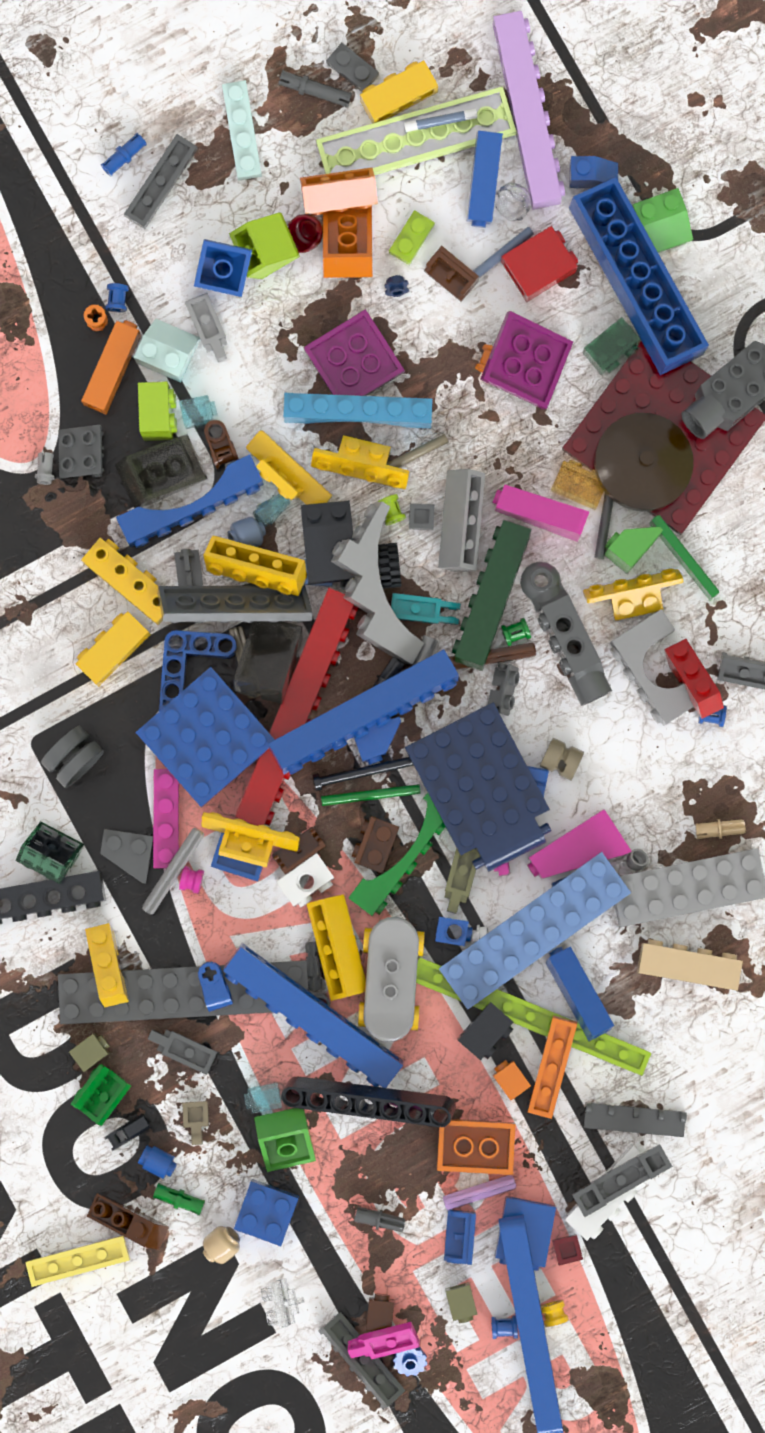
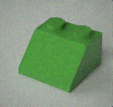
[632,188,693,253]
[605,527,663,574]
[254,1108,316,1172]

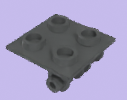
[58,425,104,478]

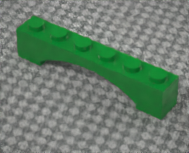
[348,793,445,916]

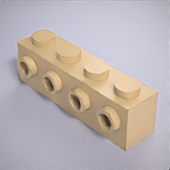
[637,939,743,991]

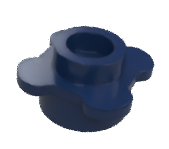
[384,275,409,297]

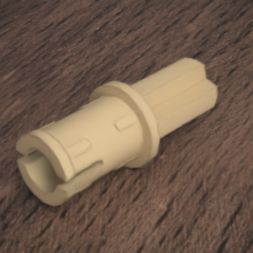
[695,819,746,839]

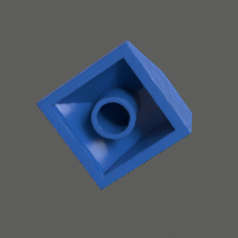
[194,239,252,297]

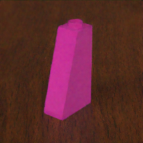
[493,484,589,542]
[527,809,631,879]

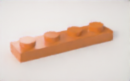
[528,1015,577,1119]

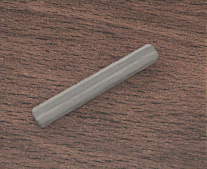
[142,828,204,914]

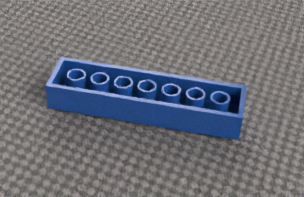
[569,177,709,375]

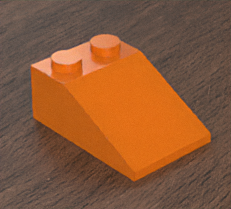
[323,206,373,278]

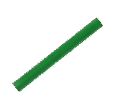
[321,784,421,806]

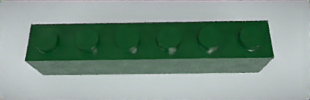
[452,520,532,671]

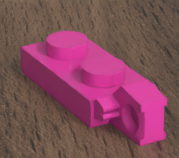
[347,1322,420,1360]

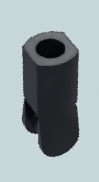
[104,1113,151,1151]

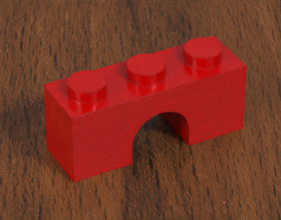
[664,639,724,719]

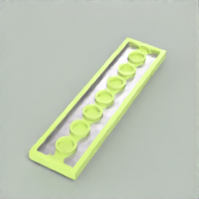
[316,86,517,175]

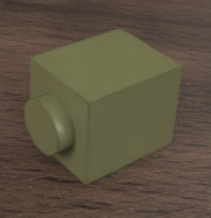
[69,1033,110,1072]
[445,1282,478,1323]

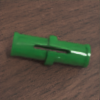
[153,1183,205,1216]

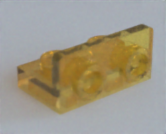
[551,460,604,510]

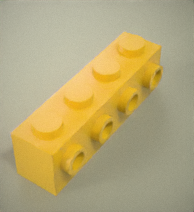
[203,535,307,596]
[81,538,163,626]
[307,894,366,1001]

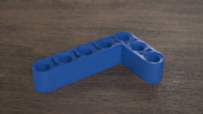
[159,630,237,711]

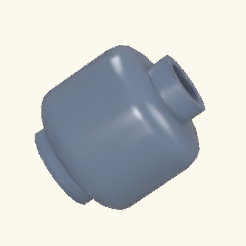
[227,517,266,547]

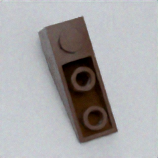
[87,1193,169,1250]

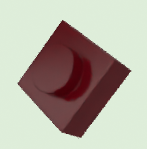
[552,1234,583,1266]

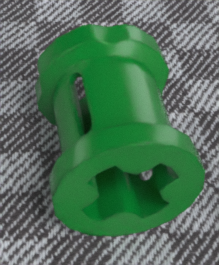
[501,618,531,646]

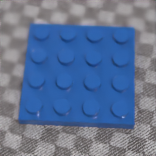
[136,667,275,808]

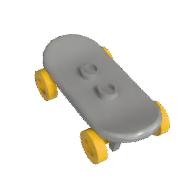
[358,917,424,1042]

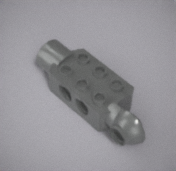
[681,341,765,439]
[520,562,612,706]

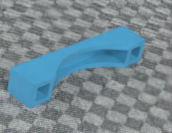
[283,393,432,429]

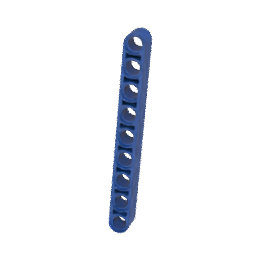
[499,1214,564,1433]

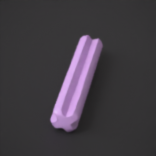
[443,1175,516,1210]

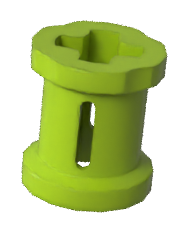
[378,494,406,526]

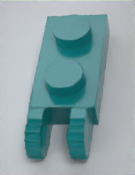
[391,593,461,625]

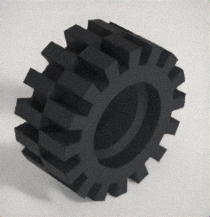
[378,543,401,589]

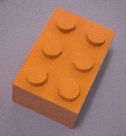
[437,1119,516,1175]

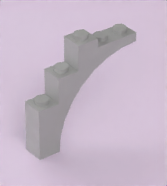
[331,501,424,664]

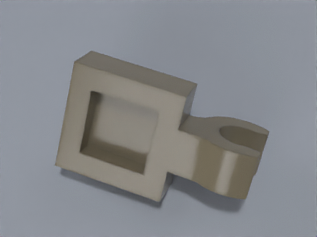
[182,1101,209,1145]

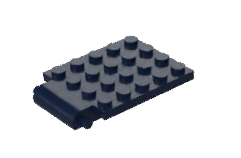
[405,702,552,872]

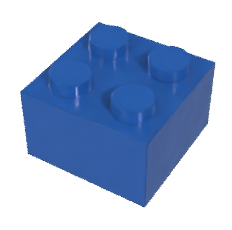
[234,1179,299,1247]

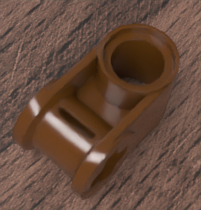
[204,419,239,469]

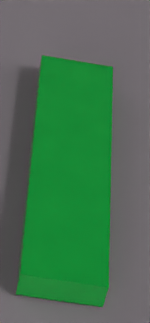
[649,515,719,601]

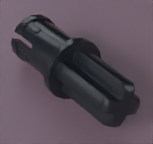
[372,657,404,688]

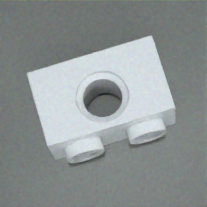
[276,853,334,908]

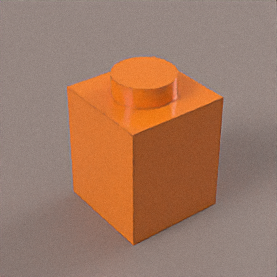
[493,1060,531,1101]

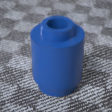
[138,1145,177,1179]

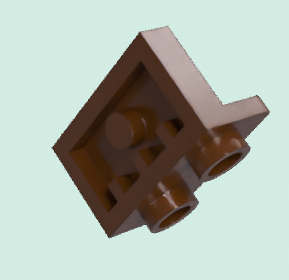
[351,816,399,873]

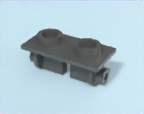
[174,549,203,586]
[487,663,520,716]

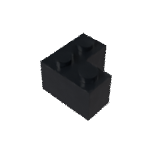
[457,1002,514,1060]

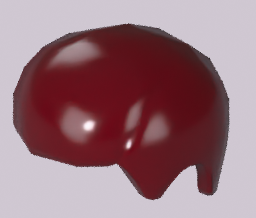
[287,214,323,253]

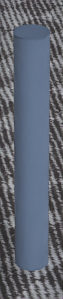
[473,227,534,278]

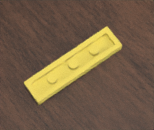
[25,1236,130,1287]

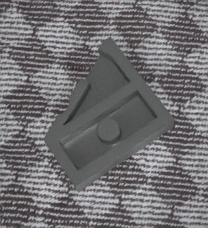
[100,829,153,884]

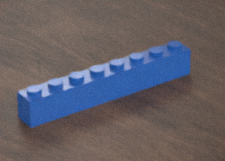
[268,649,459,774]
[223,943,403,1088]

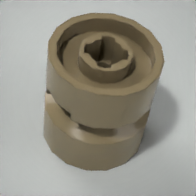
[540,738,584,781]

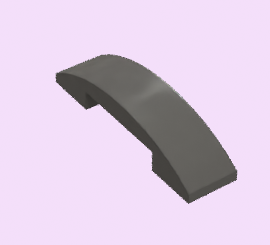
[572,1144,673,1217]

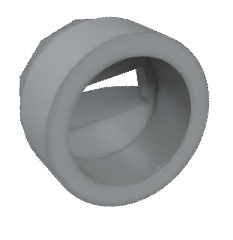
[626,849,648,871]

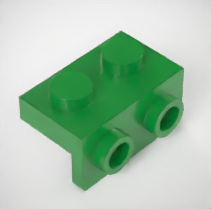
[71,1064,131,1126]

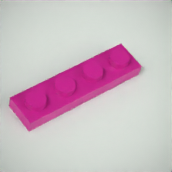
[153,769,179,869]

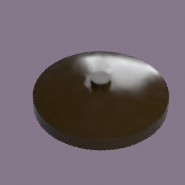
[594,413,693,511]

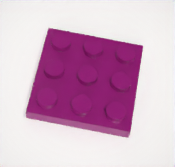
[303,309,405,396]
[480,311,574,410]

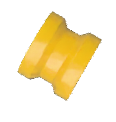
[541,1300,569,1327]

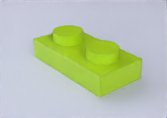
[389,210,435,266]

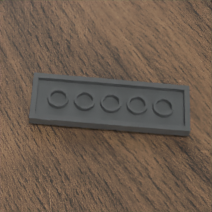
[157,585,313,623]

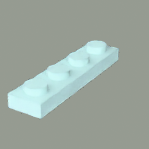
[222,80,262,181]

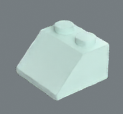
[134,319,200,383]

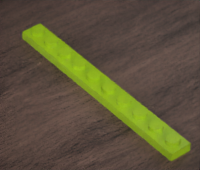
[416,957,651,1076]

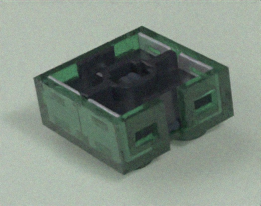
[15,821,84,884]

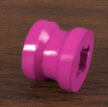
[179,866,204,894]

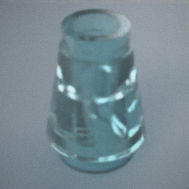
[253,494,290,527]

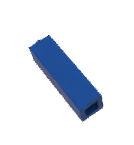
[466,130,503,228]
[546,946,615,1041]

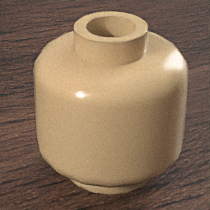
[203,1226,240,1264]

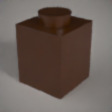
[366,1293,394,1331]

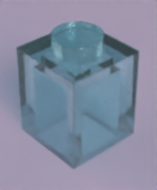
[179,395,218,429]
[244,1082,283,1114]

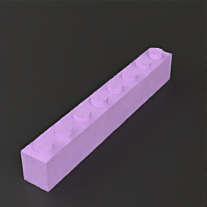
[493,11,565,210]

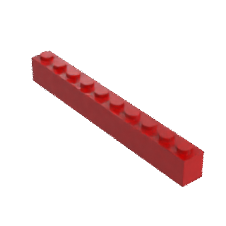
[235,588,359,826]

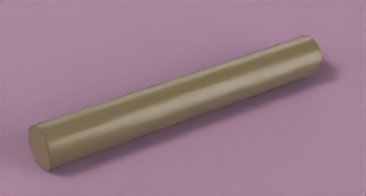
[387,434,449,468]

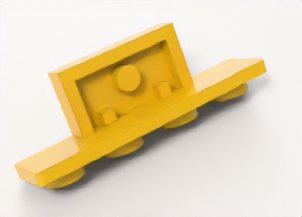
[246,430,332,505]
[311,435,409,489]
[583,568,684,621]
[201,812,300,868]

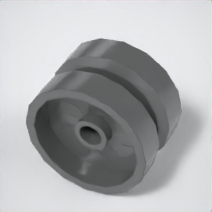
[41,725,104,788]

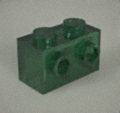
[583,317,641,375]

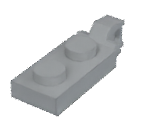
[185,293,227,362]

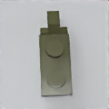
[444,848,480,914]

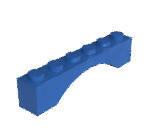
[116,454,264,548]

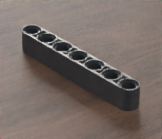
[281,1076,456,1127]

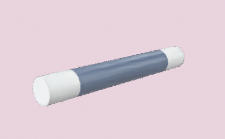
[404,108,477,132]

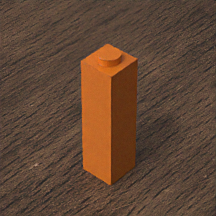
[81,320,141,415]

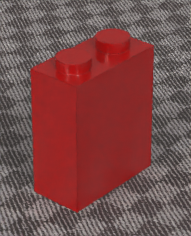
[501,225,578,303]

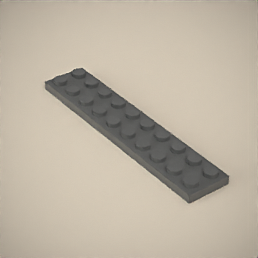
[58,960,309,1024]

